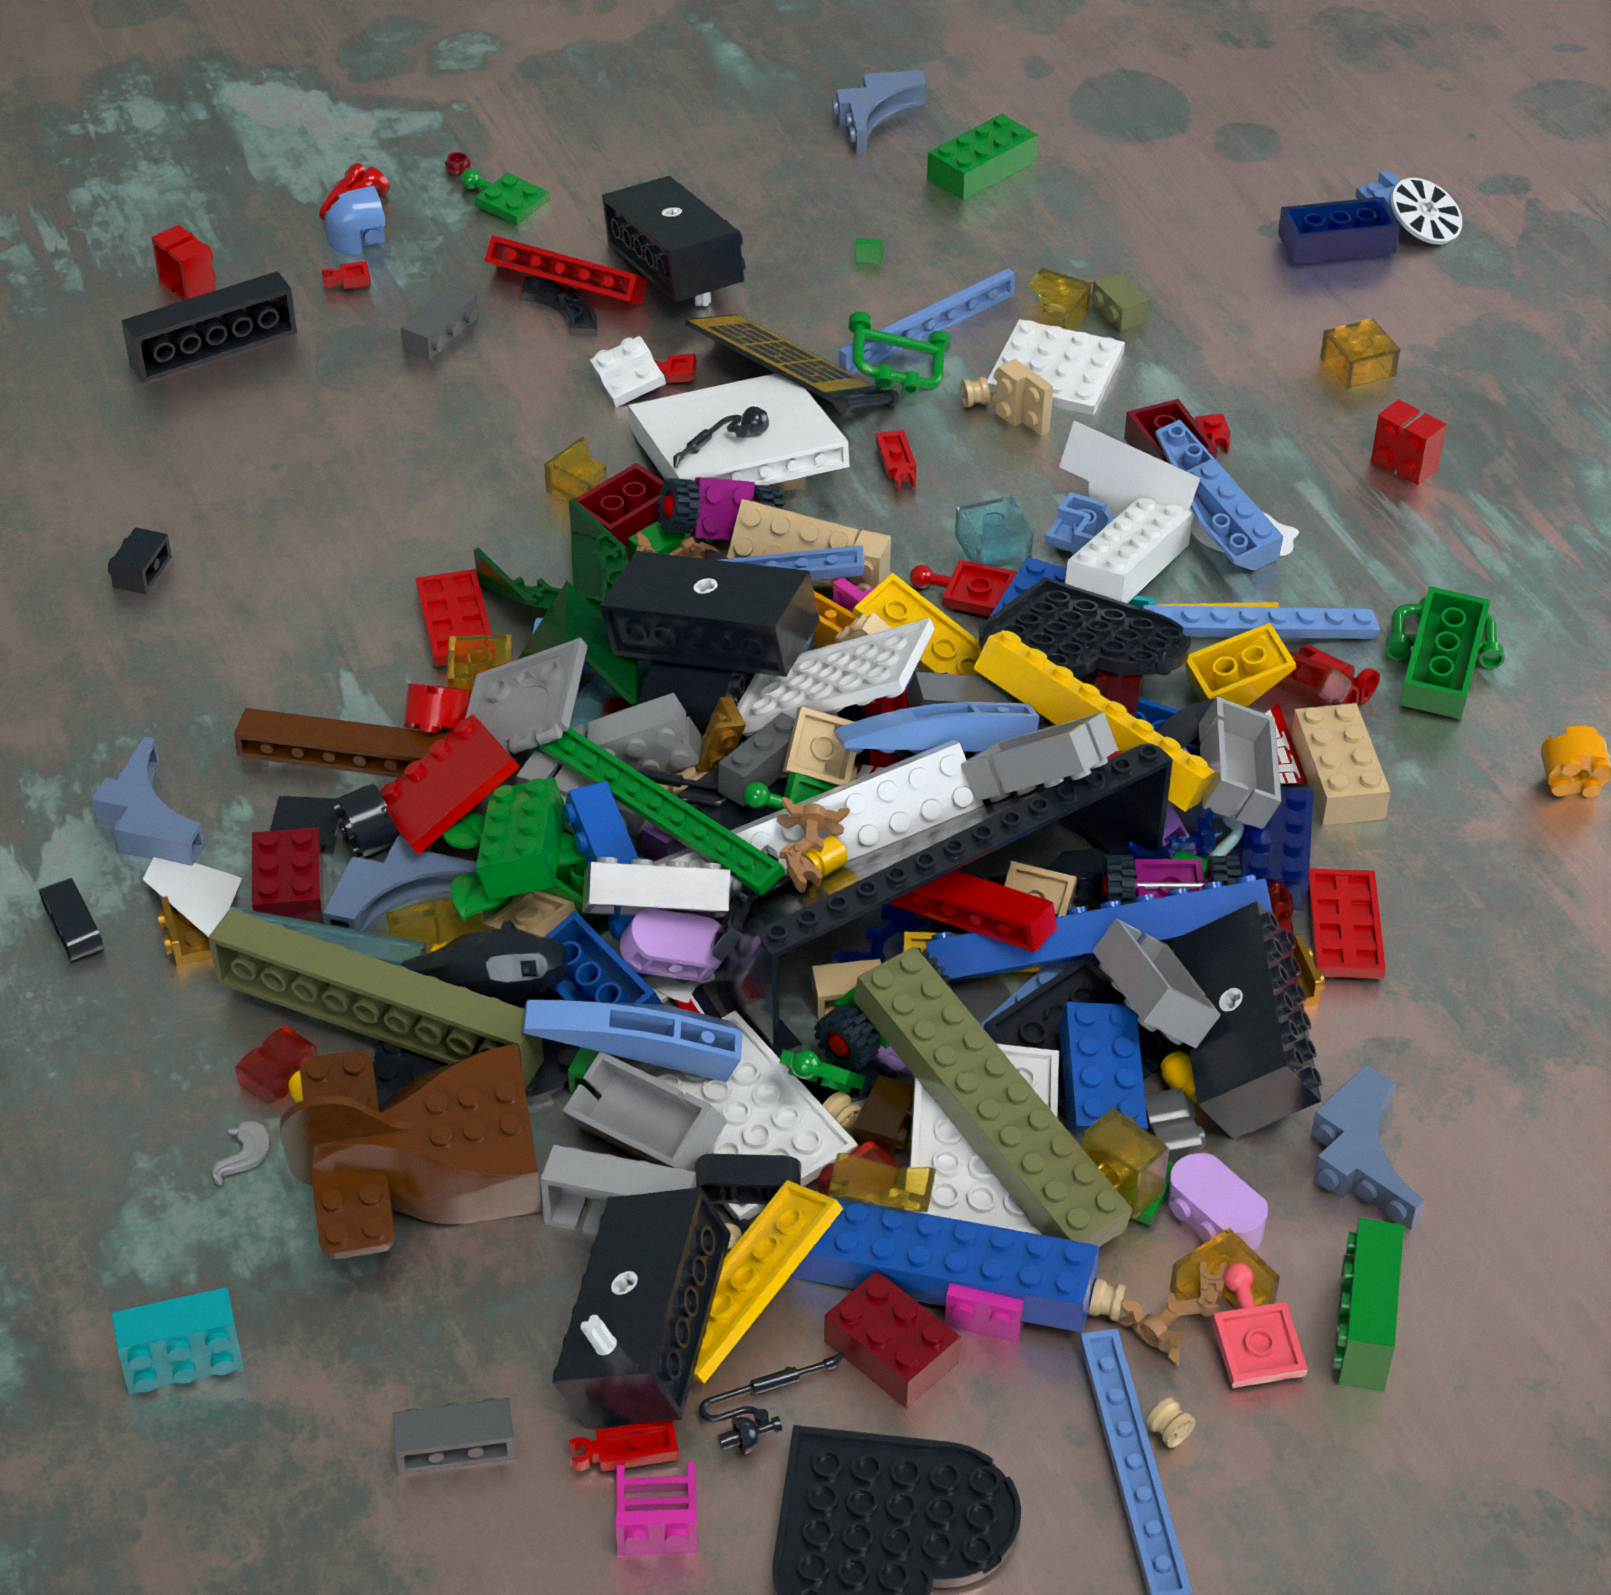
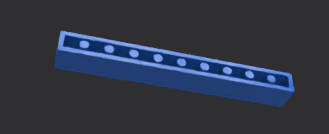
[926,875,1272,984]

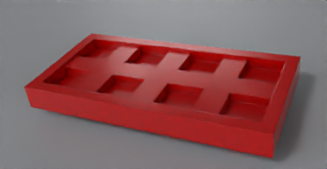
[415,569,496,666]
[1307,868,1386,979]

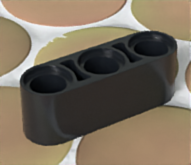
[39,878,104,961]
[695,1154,802,1204]

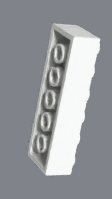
[1065,498,1193,603]

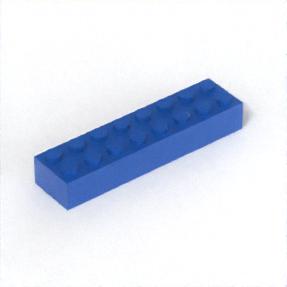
[791,1195,1099,1333]

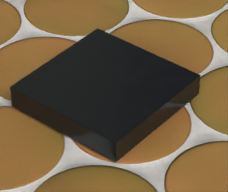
[270,796,342,853]

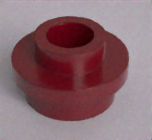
[445,152,471,175]

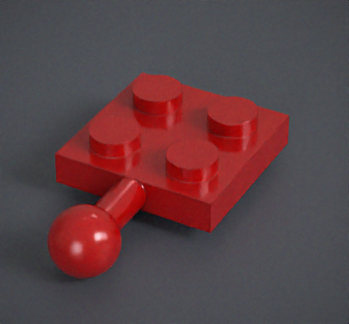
[910,560,1017,617]

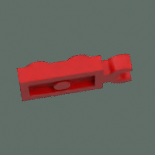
[875,430,917,490]
[569,1421,679,1472]

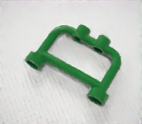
[849,312,951,395]
[1386,597,1505,669]

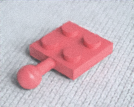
[1212,1262,1308,1388]

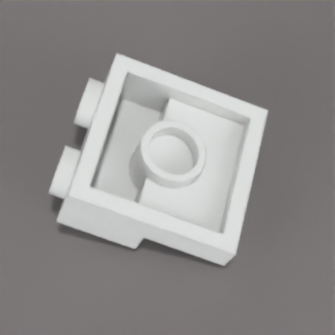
[590,336,666,407]

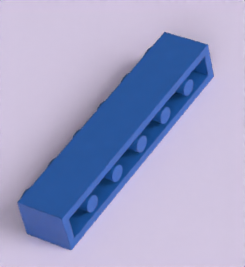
[562,781,652,978]

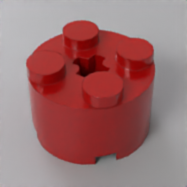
[403,683,471,734]

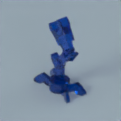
[1114,807,1223,861]
[832,903,929,964]

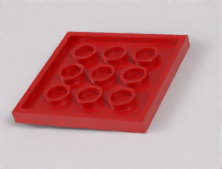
[380,714,520,855]

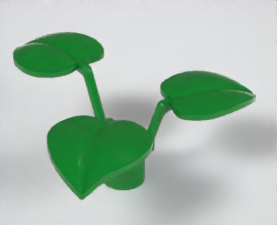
[442,813,585,921]

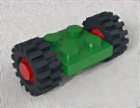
[814,947,951,1072]

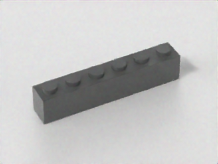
[905,671,1056,730]

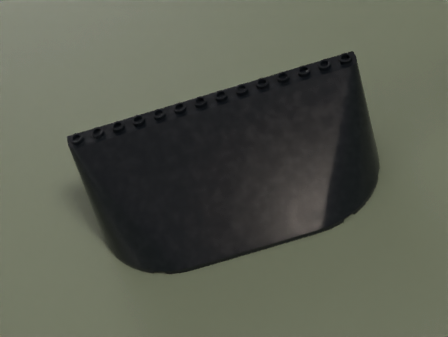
[714,744,1173,1059]

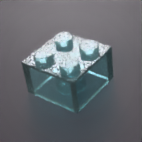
[955,496,1034,567]

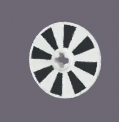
[1390,178,1462,245]

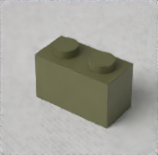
[1091,272,1151,332]

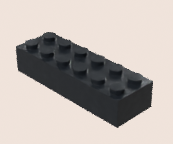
[121,271,297,383]

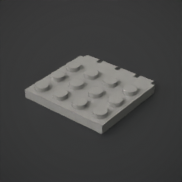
[465,638,588,755]

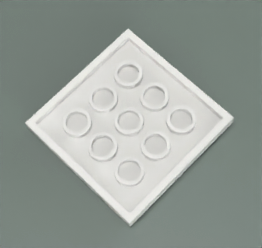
[987,319,1125,415]

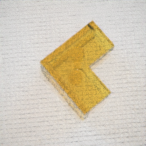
[1030,268,1092,331]
[544,437,607,503]
[386,900,485,952]
[828,1152,936,1212]
[1169,1228,1280,1315]

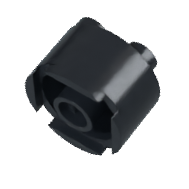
[330,783,399,859]

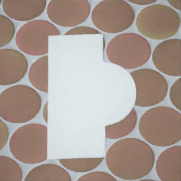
[1059,420,1200,518]

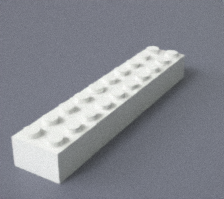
[652,740,984,901]

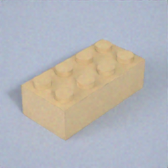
[727,499,862,586]
[1291,703,1391,826]

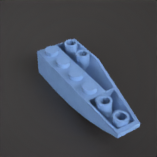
[1155,420,1284,571]
[835,702,1040,754]
[522,1000,743,1082]

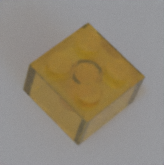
[1320,318,1401,389]
[447,634,514,693]
[1082,1108,1170,1219]

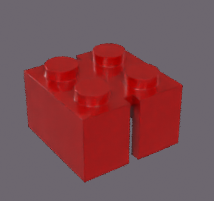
[151,225,216,301]
[1371,399,1447,485]

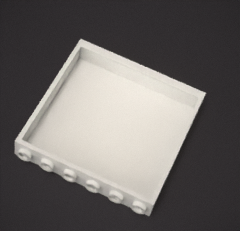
[628,373,850,485]

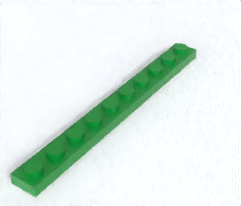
[538,727,786,896]

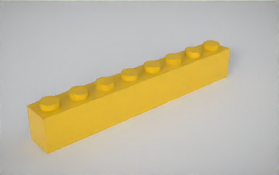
[973,630,1216,811]

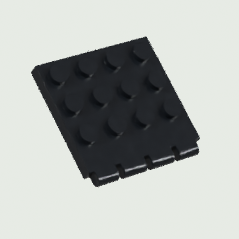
[983,956,1171,1121]

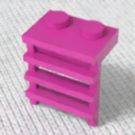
[945,1283,1024,1343]
[615,1462,698,1556]

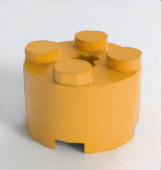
[1540,725,1611,798]

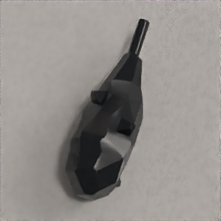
[401,920,568,1003]

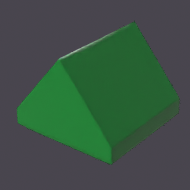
[855,238,884,264]

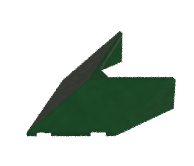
[474,498,627,614]
[517,580,641,707]

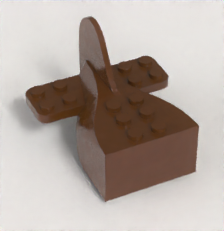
[279,1043,543,1259]

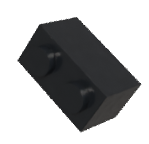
[108,527,172,594]

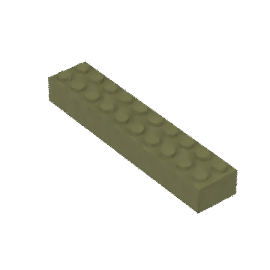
[208,909,544,1089]
[853,946,1133,1247]

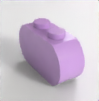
[620,908,723,982]
[1167,1153,1268,1255]

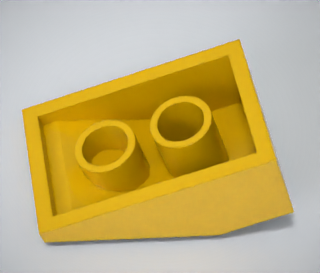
[1185,623,1297,707]

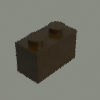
[853,1075,914,1161]

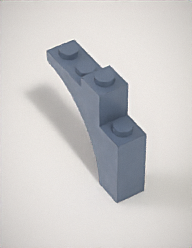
[832,70,926,153]
[90,736,205,866]
[323,835,478,942]
[1311,1064,1425,1230]

